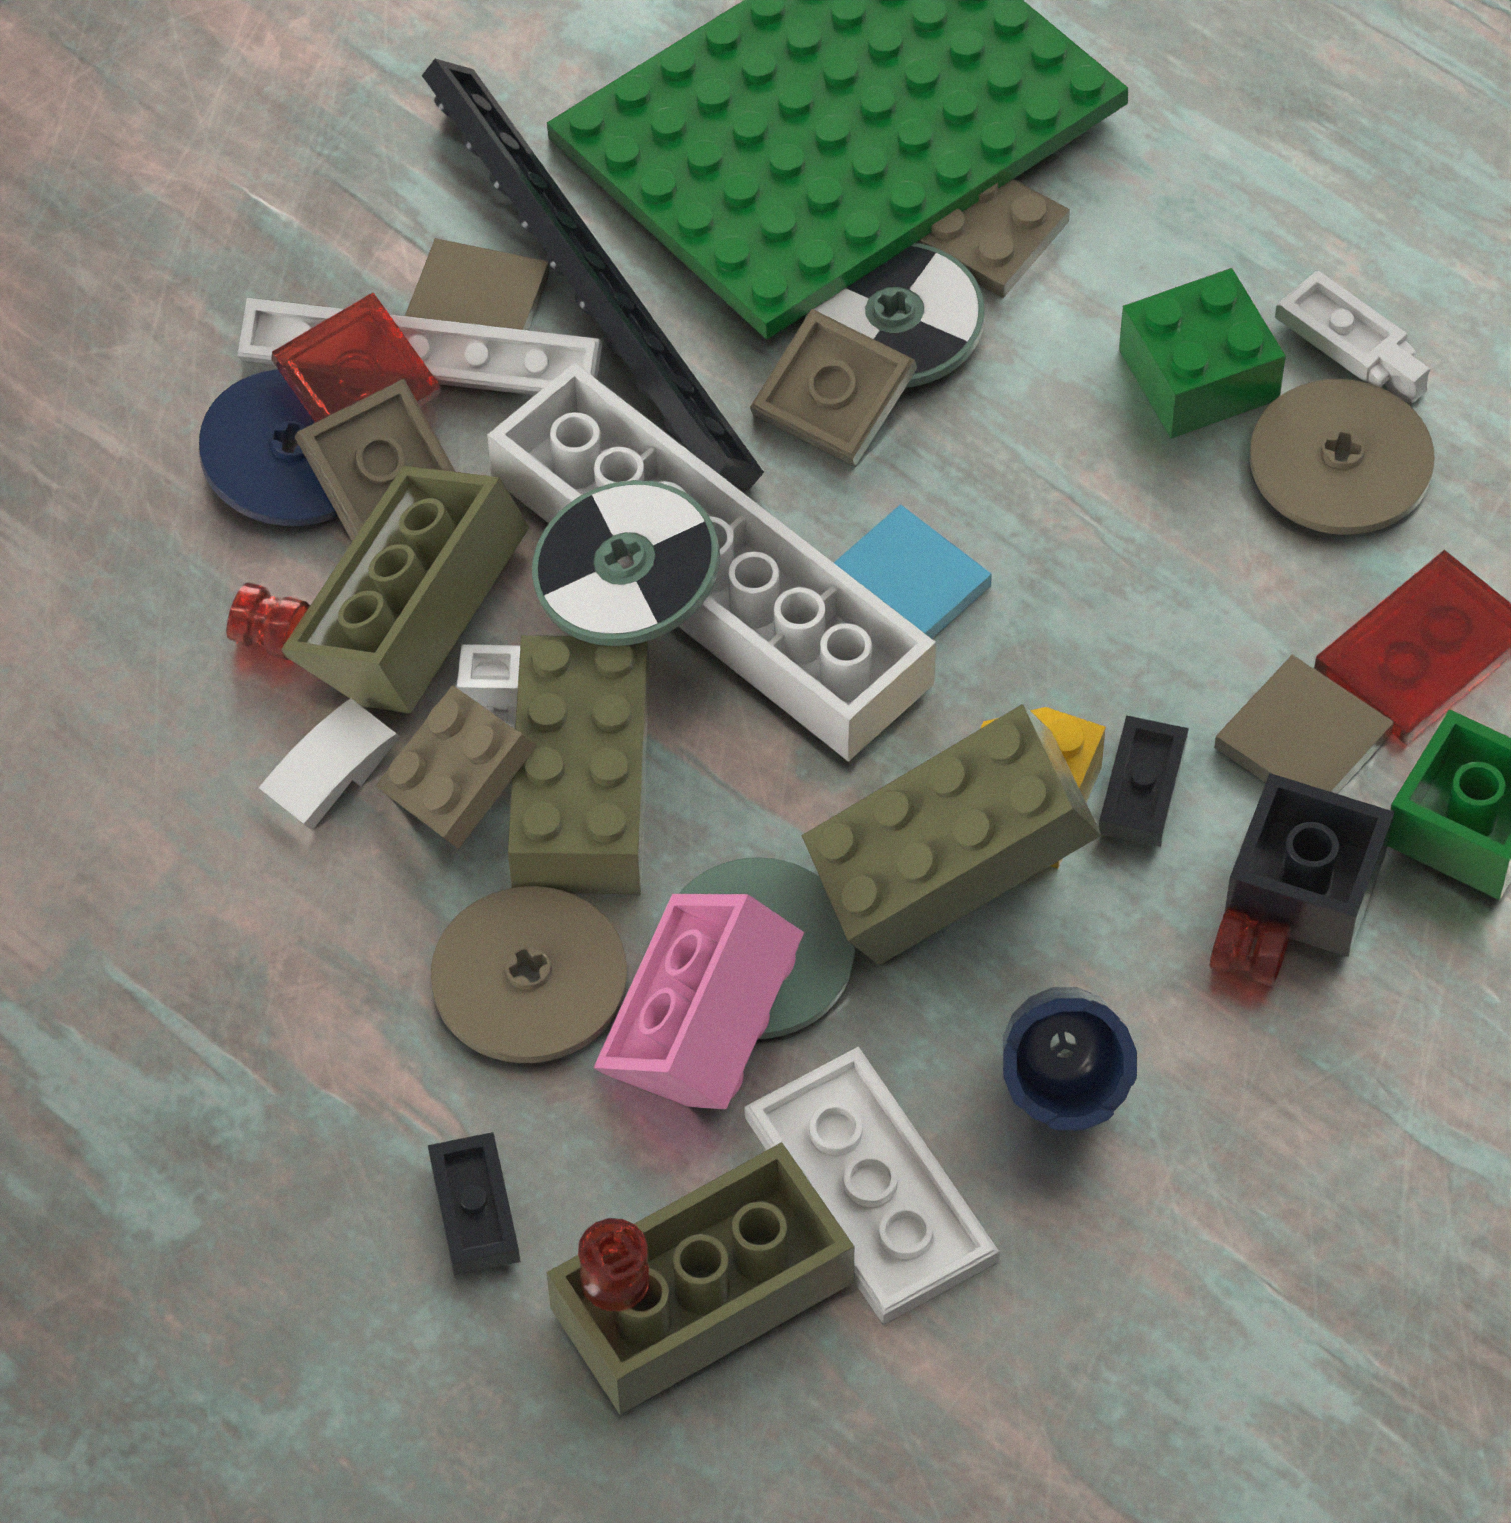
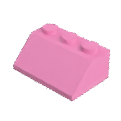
[593,894,805,1109]

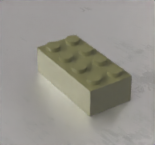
[508,635,650,894]
[801,704,1102,966]
[546,1142,855,1415]

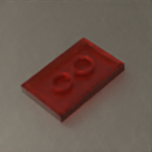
[1314,549,1511,745]

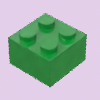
[1119,268,1286,439]
[1388,709,1511,900]

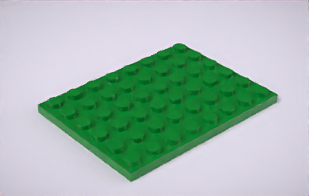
[546,0,1128,340]

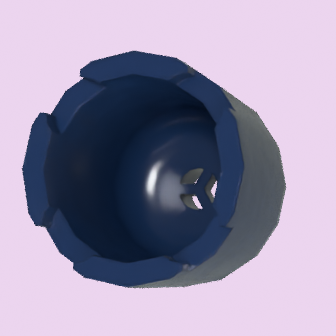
[1003,987,1137,1130]

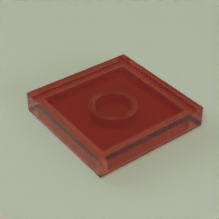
[271,292,441,422]

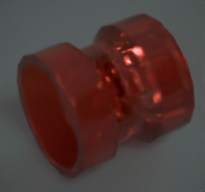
[226,582,310,660]
[1209,906,1292,987]
[578,1218,650,1311]

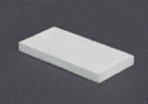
[744,1046,999,1325]

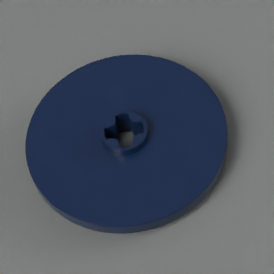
[199,369,362,526]

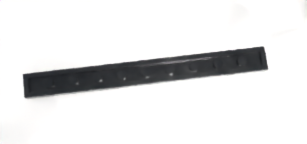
[421,58,764,490]

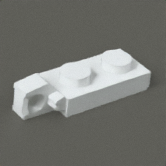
[1275,271,1430,404]

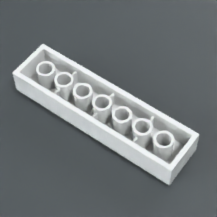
[487,362,936,762]

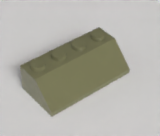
[281,466,530,714]

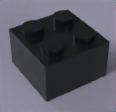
[1224,773,1394,957]

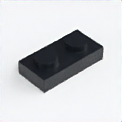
[1099,715,1189,847]
[428,1132,521,1276]

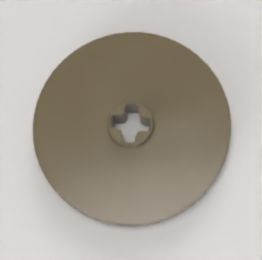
[1250,379,1435,535]
[431,886,627,1063]

